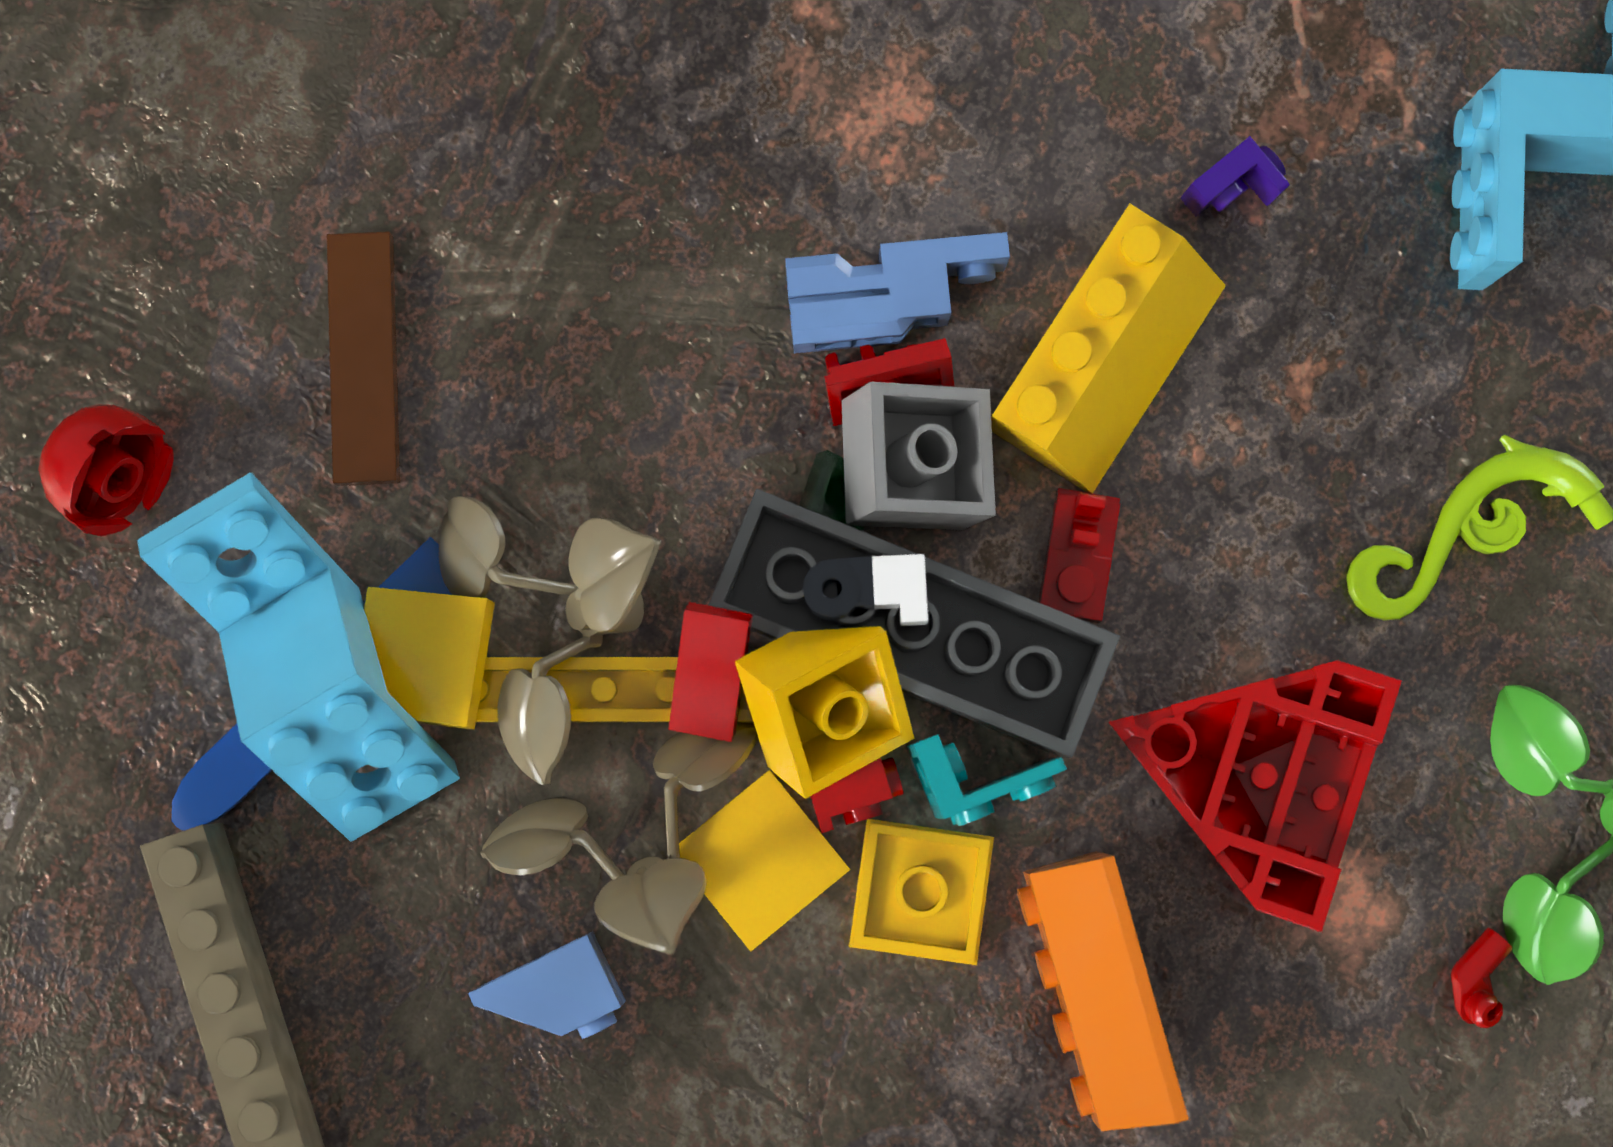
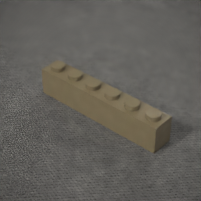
[140,823,325,1147]

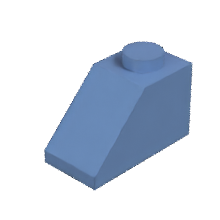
[468,931,626,1039]

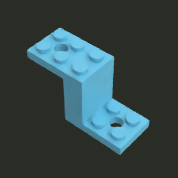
[1450,0,1613,290]
[137,472,460,842]

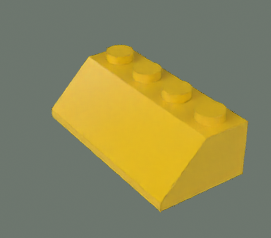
[991,203,1226,494]

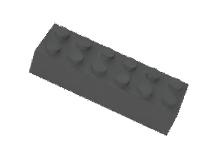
[708,489,1120,758]

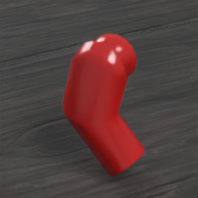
[1451,928,1513,1028]

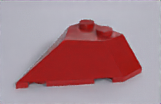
[1108,660,1402,932]

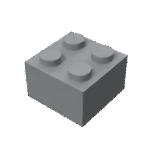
[842,382,996,530]

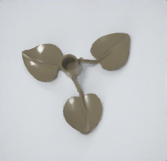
[439,496,661,785]
[480,722,759,954]

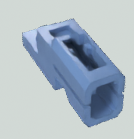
[785,232,1010,353]

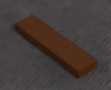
[327,232,400,486]

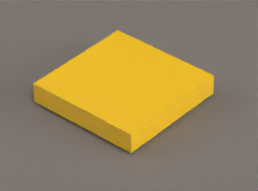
[364,587,495,730]
[679,770,851,952]
[849,819,994,965]

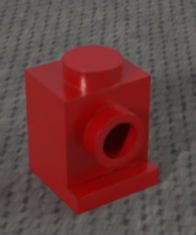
[810,757,904,833]

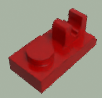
[824,338,955,426]
[1038,488,1121,623]

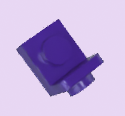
[1180,136,1290,217]

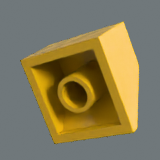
[735,626,915,799]

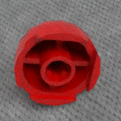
[38,404,174,536]

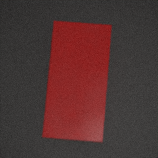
[668,602,753,742]

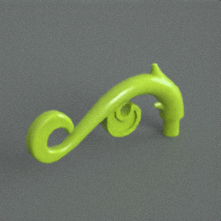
[1346,435,1613,620]

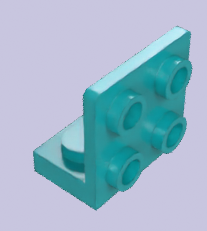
[906,734,1067,826]

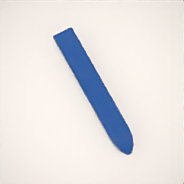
[171,537,452,831]

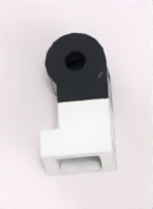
[803,554,928,626]

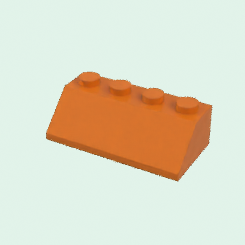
[1017,851,1189,1131]

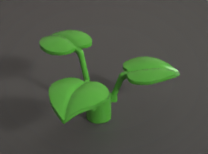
[1490,685,1613,985]

